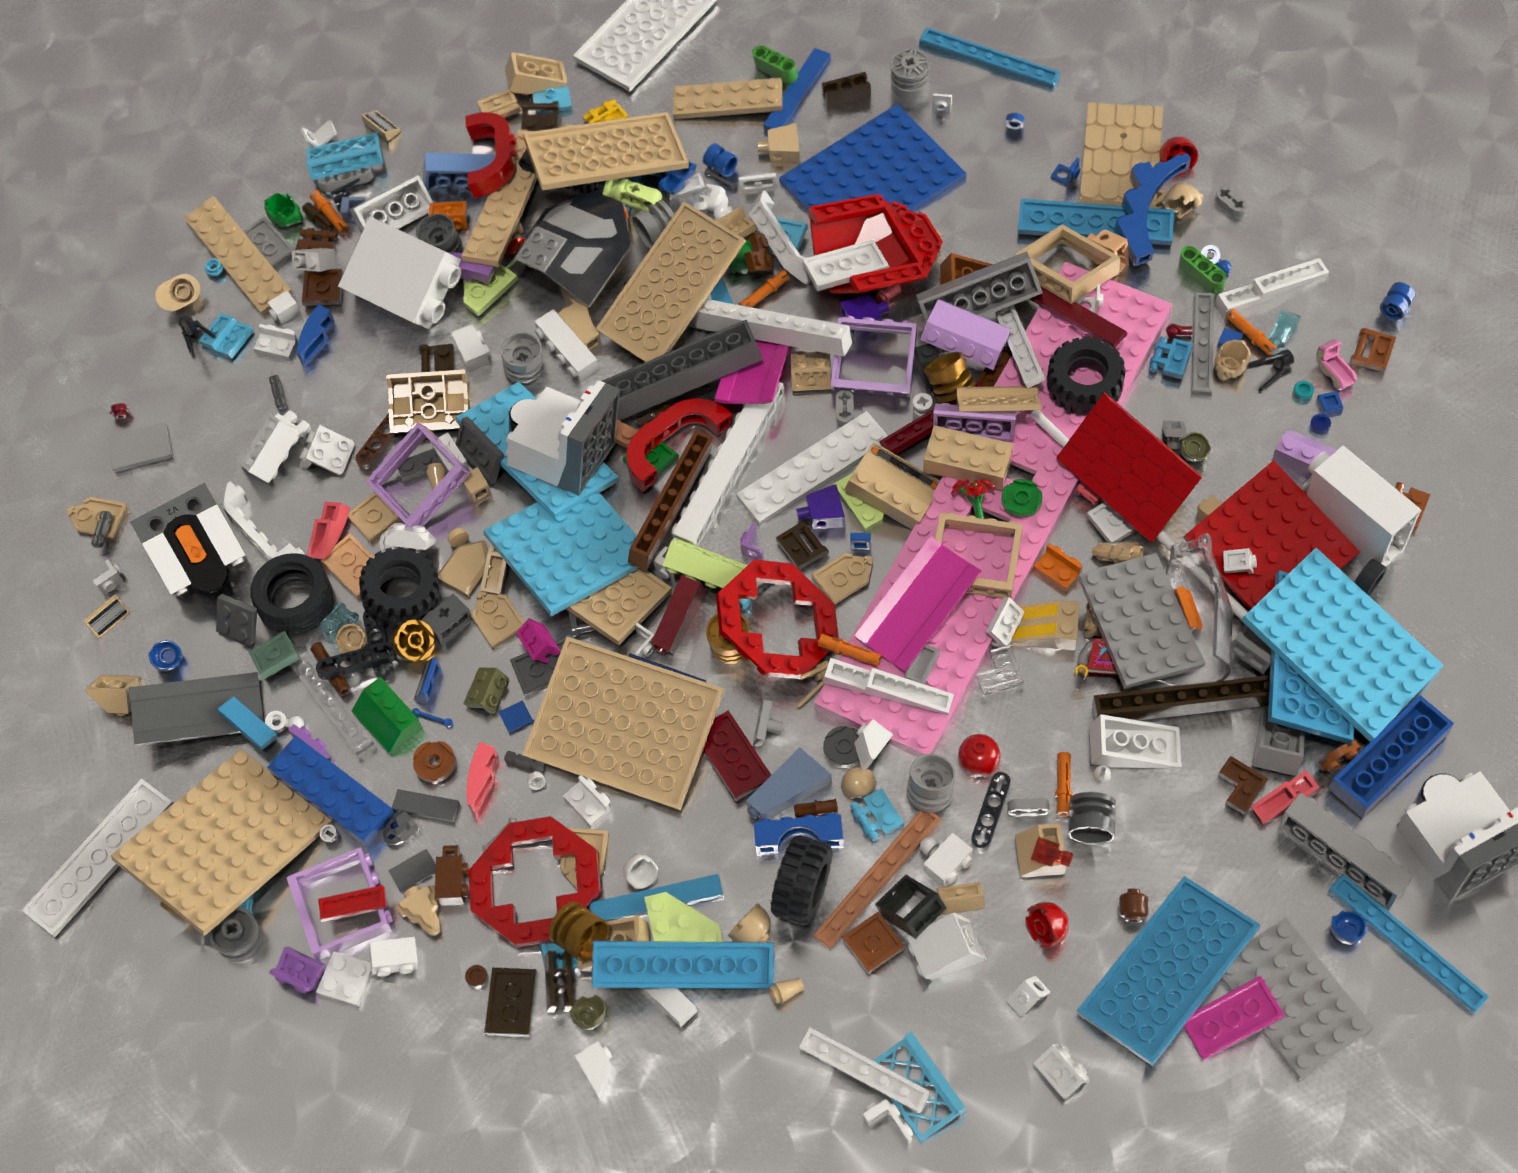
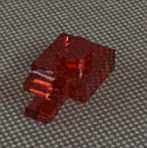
[1031,837,1074,867]

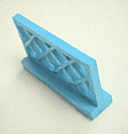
[306,132,384,180]
[874,1031,968,1142]

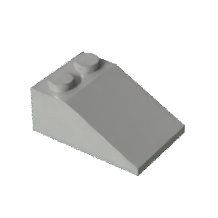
[1253,706,1305,776]

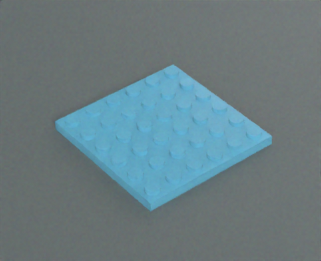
[483,493,654,616]

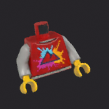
[1074,637,1118,680]

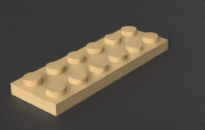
[673,78,783,119]

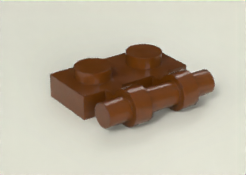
[295,228,338,250]

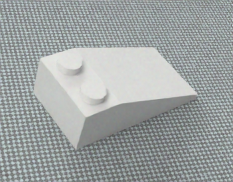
[1089,714,1182,769]

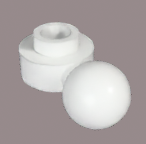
[265,711,305,733]

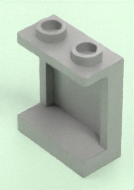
[1228,625,1271,674]

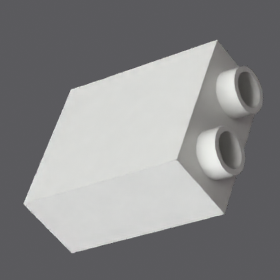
[338,216,461,329]
[1302,446,1421,566]

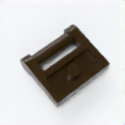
[521,101,559,131]
[419,343,455,372]
[776,521,829,570]

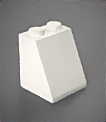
[907,913,987,981]

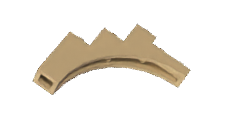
[558,287,602,352]

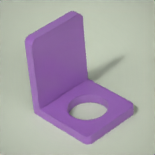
[740,523,764,560]

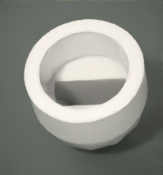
[1093,765,1111,784]
[527,771,546,790]
[320,824,339,843]
[920,838,939,857]

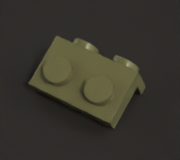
[463,667,509,714]

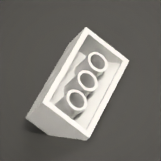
[349,175,433,232]

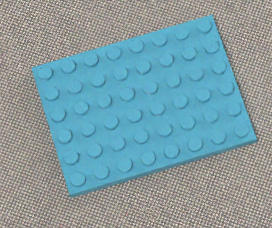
[1241,548,1444,742]

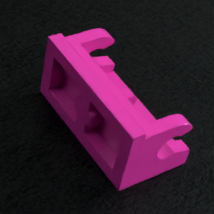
[516,618,561,663]

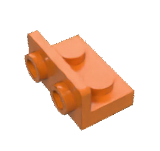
[428,201,468,230]
[1033,543,1083,592]
[1174,586,1203,632]

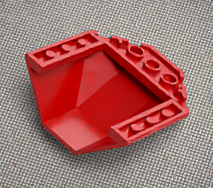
[808,194,943,294]

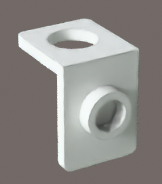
[932,94,952,113]
[300,120,337,147]
[1075,285,1103,315]
[635,623,655,658]
[1007,976,1051,1017]

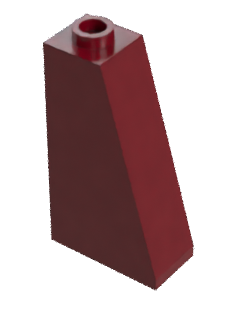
[651,575,709,655]

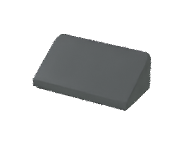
[389,849,436,893]

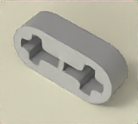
[1215,186,1247,217]
[836,390,854,426]
[1007,798,1050,816]

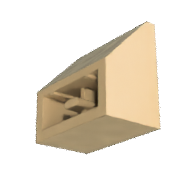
[1015,823,1066,878]

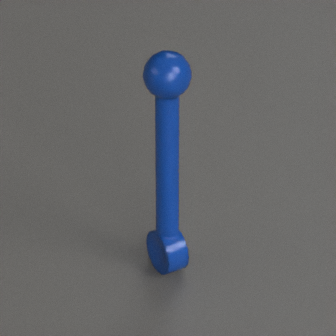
[412,708,453,728]

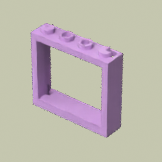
[831,316,917,398]
[366,422,471,528]
[286,847,393,961]

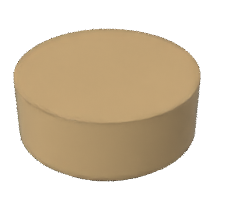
[447,528,469,547]

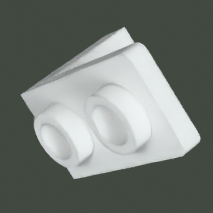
[863,1099,913,1146]

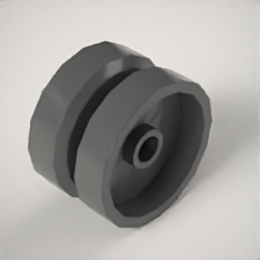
[208,907,264,962]

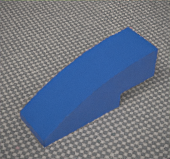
[297,304,335,365]

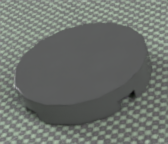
[823,726,860,768]

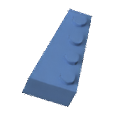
[423,153,496,193]

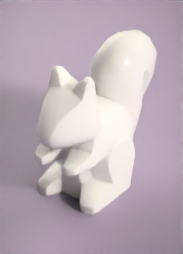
[694,184,732,221]

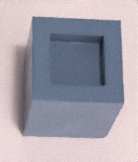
[340,197,365,224]

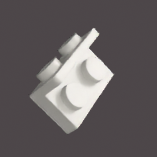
[253,324,298,361]
[986,597,1025,647]
[563,775,611,828]
[1033,1044,1089,1099]

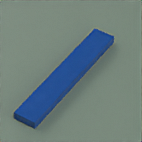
[763,48,831,131]

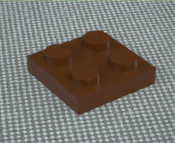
[302,269,344,306]

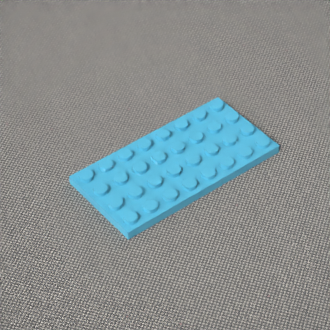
[456,382,618,519]

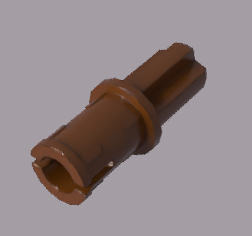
[794,799,838,817]

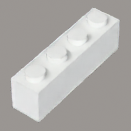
[534,309,599,383]

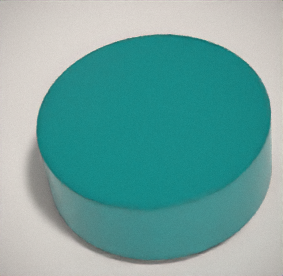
[1293,381,1314,401]

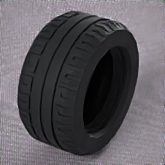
[250,553,333,634]

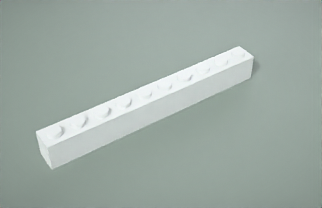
[688,299,852,357]
[671,382,784,546]

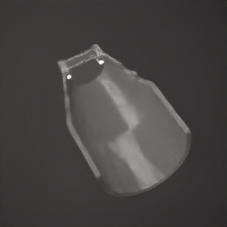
[1156,533,1233,686]

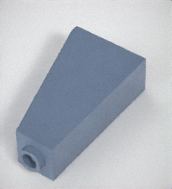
[746,747,832,820]

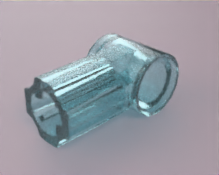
[1269,309,1301,349]

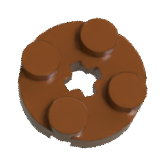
[1318,740,1361,773]
[413,741,457,784]

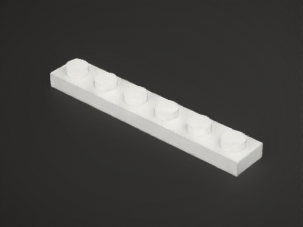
[995,305,1046,388]
[799,1027,931,1114]

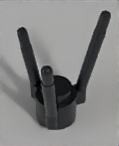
[331,178,373,205]
[178,316,216,353]
[1247,349,1294,392]

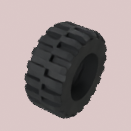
[1047,337,1126,416]
[359,547,439,628]
[770,835,833,926]

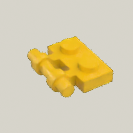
[582,99,629,123]

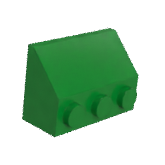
[351,676,423,755]

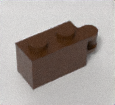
[434,845,469,906]

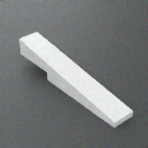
[1214,258,1329,318]
[823,658,954,715]

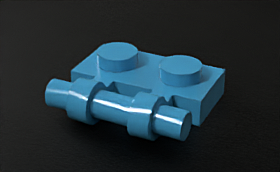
[1149,337,1193,380]

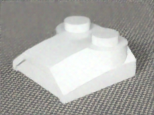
[385,523,436,550]

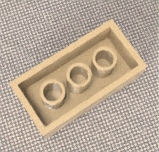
[923,425,1013,490]

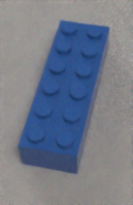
[1328,695,1454,818]
[267,736,395,849]

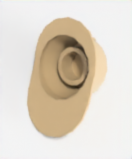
[155,274,200,311]

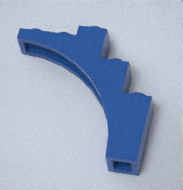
[1115,153,1191,267]

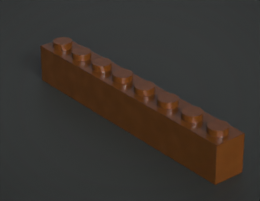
[628,430,714,570]

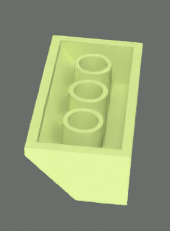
[662,538,747,588]

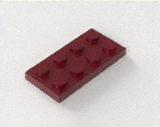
[703,710,771,801]

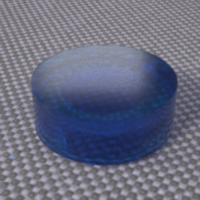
[1310,414,1331,435]

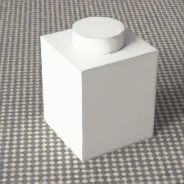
[268,291,301,325]

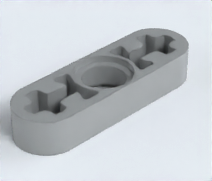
[319,167,374,192]

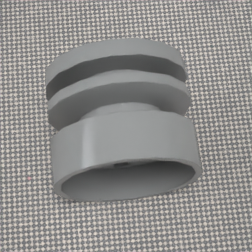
[891,49,929,99]
[632,200,674,249]
[501,332,544,384]
[906,754,956,813]

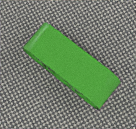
[752,45,798,84]
[1179,246,1226,295]

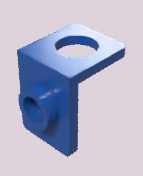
[1051,157,1080,186]

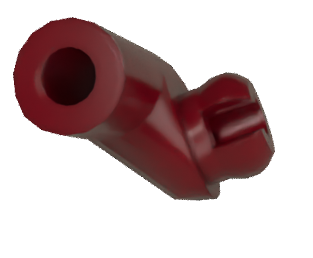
[1166,324,1192,338]

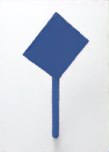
[499,700,535,733]

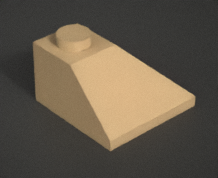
[85,675,141,716]

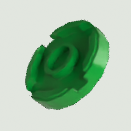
[1001,479,1042,518]

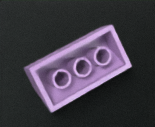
[920,299,1011,370]
[933,403,1016,441]
[1272,429,1365,478]

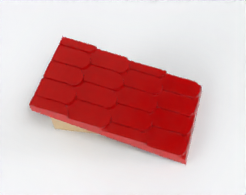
[1056,392,1202,542]

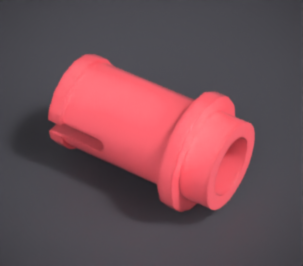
[876,285,901,304]
[1076,482,1101,506]

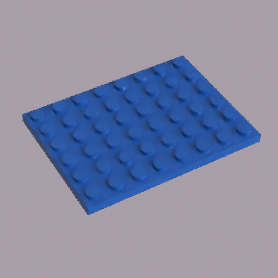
[779,104,966,213]

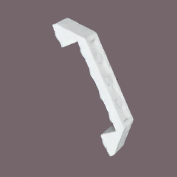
[749,190,811,285]
[223,481,305,560]

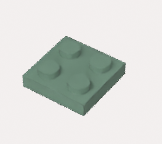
[249,631,300,680]

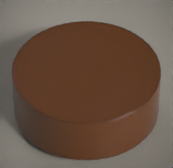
[465,965,488,989]

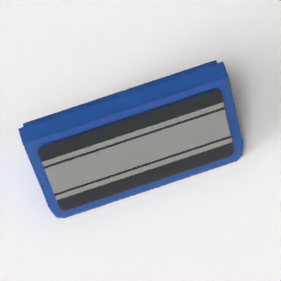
[414,657,441,703]

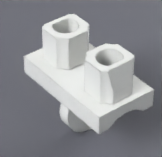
[275,410,311,445]

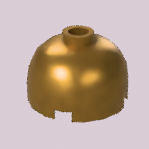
[392,620,435,661]

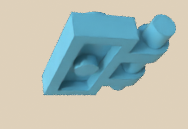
[850,788,904,842]

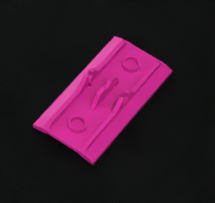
[715,339,789,404]
[854,536,981,672]

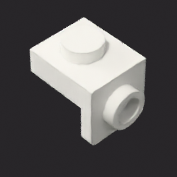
[653,546,680,582]
[93,559,124,595]

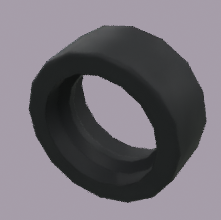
[1354,559,1387,596]

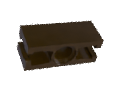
[822,72,871,109]
[544,951,573,1012]

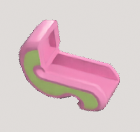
[1316,339,1357,390]

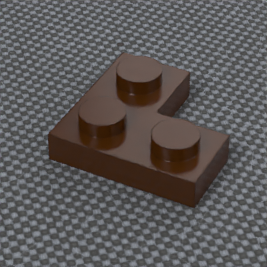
[744,233,774,273]
[1218,755,1268,815]

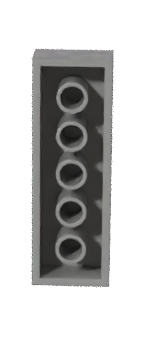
[916,251,1043,323]
[1278,793,1413,911]

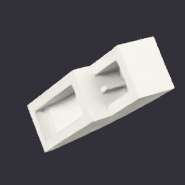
[640,988,697,1027]

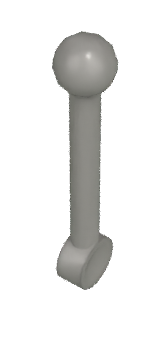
[482,817,517,851]

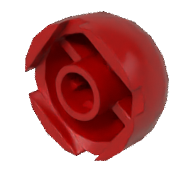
[1159,136,1199,176]
[958,734,1001,778]
[1026,902,1068,949]

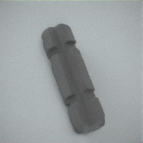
[269,374,287,410]
[91,511,112,548]
[504,751,545,773]

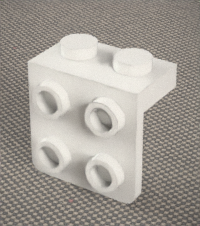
[299,425,355,475]

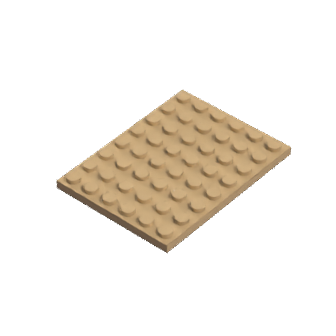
[522,636,724,811]
[111,749,333,936]

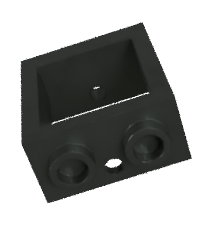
[875,874,947,939]

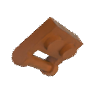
[1349,328,1396,373]

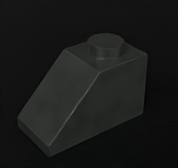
[915,344,939,392]

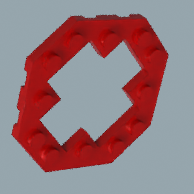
[716,559,839,679]
[468,816,601,948]

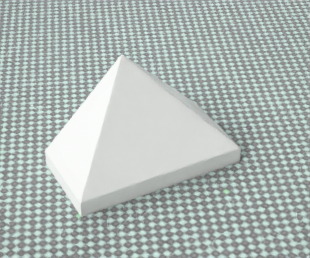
[739,172,777,192]

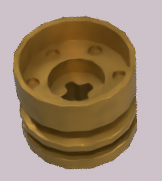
[924,351,976,403]
[706,613,751,664]
[549,902,609,962]

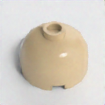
[727,903,771,942]

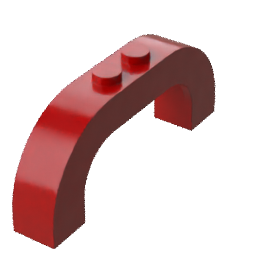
[465,112,518,199]
[627,399,732,492]

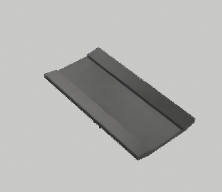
[129,672,264,746]

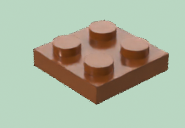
[842,912,905,974]

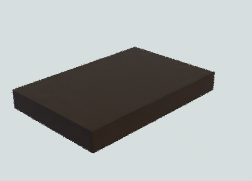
[484,967,537,1037]

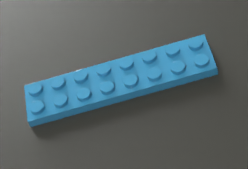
[1018,199,1174,246]
[591,941,774,988]

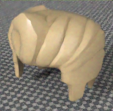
[1162,183,1204,219]
[1214,340,1250,381]

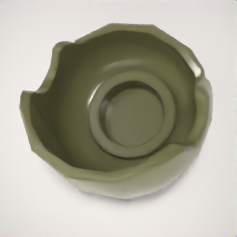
[1179,432,1211,463]
[570,995,606,1030]

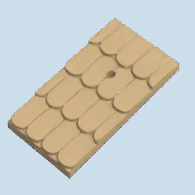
[1079,102,1163,208]

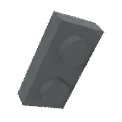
[398,449,438,482]

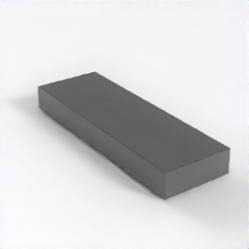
[392,789,460,823]

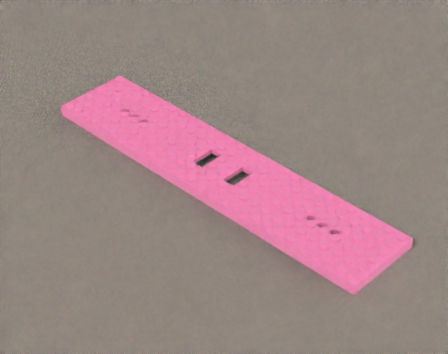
[814,262,1173,758]

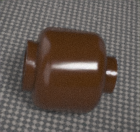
[1119,888,1149,923]

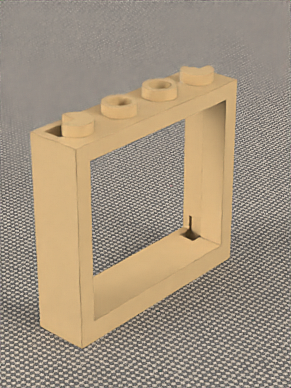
[1014,224,1120,304]
[935,513,1023,599]

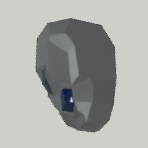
[383,809,418,845]

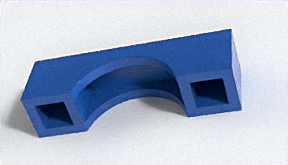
[754,813,844,854]

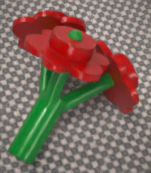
[951,479,996,519]

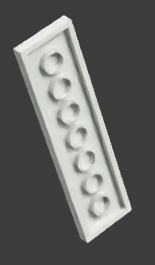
[736,411,888,525]
[21,778,174,937]

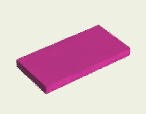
[1184,975,1285,1061]

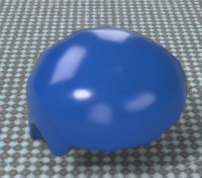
[148,640,182,672]
[1331,910,1367,944]

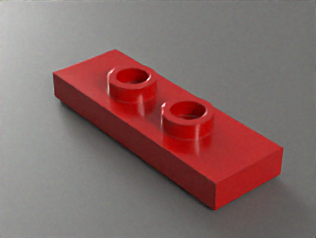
[318,885,388,922]

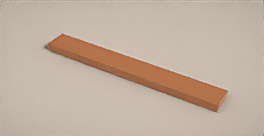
[813,810,941,951]

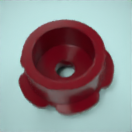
[110,403,129,419]

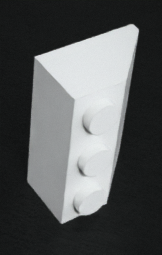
[239,414,300,483]

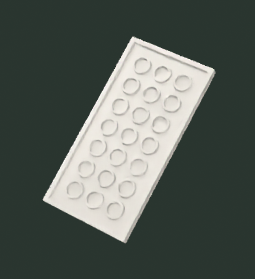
[573,0,717,92]

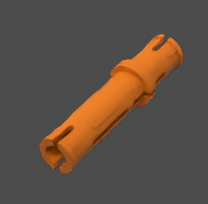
[310,190,350,235]
[738,270,790,308]
[1226,309,1277,356]
[818,634,882,667]
[1055,752,1073,817]

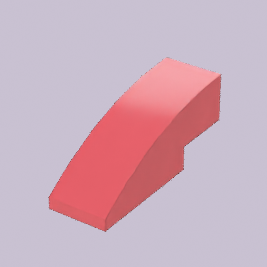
[307,502,350,560]
[466,742,498,814]
[1251,770,1321,825]

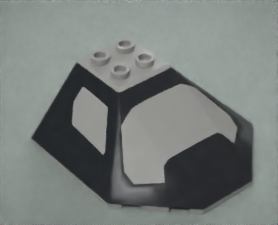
[505,191,632,308]

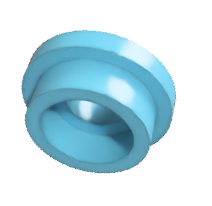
[205,258,224,277]

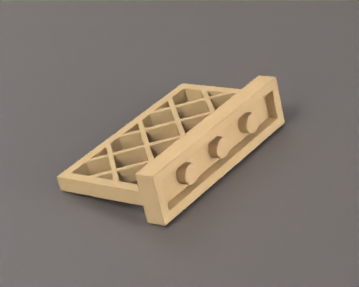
[956,386,1041,412]

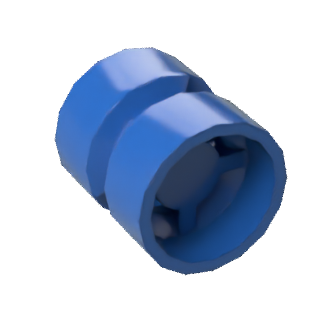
[703,143,738,177]
[1380,282,1416,320]

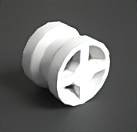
[913,393,932,417]

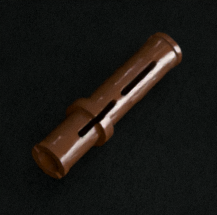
[310,642,351,696]

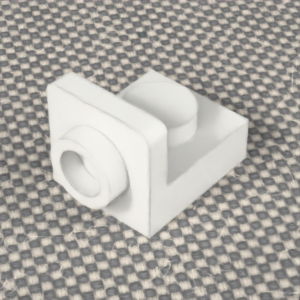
[1223,548,1257,574]

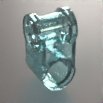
[320,603,359,643]

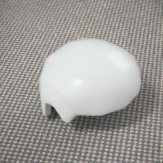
[623,854,659,889]

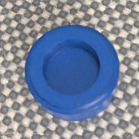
[1005,113,1025,129]

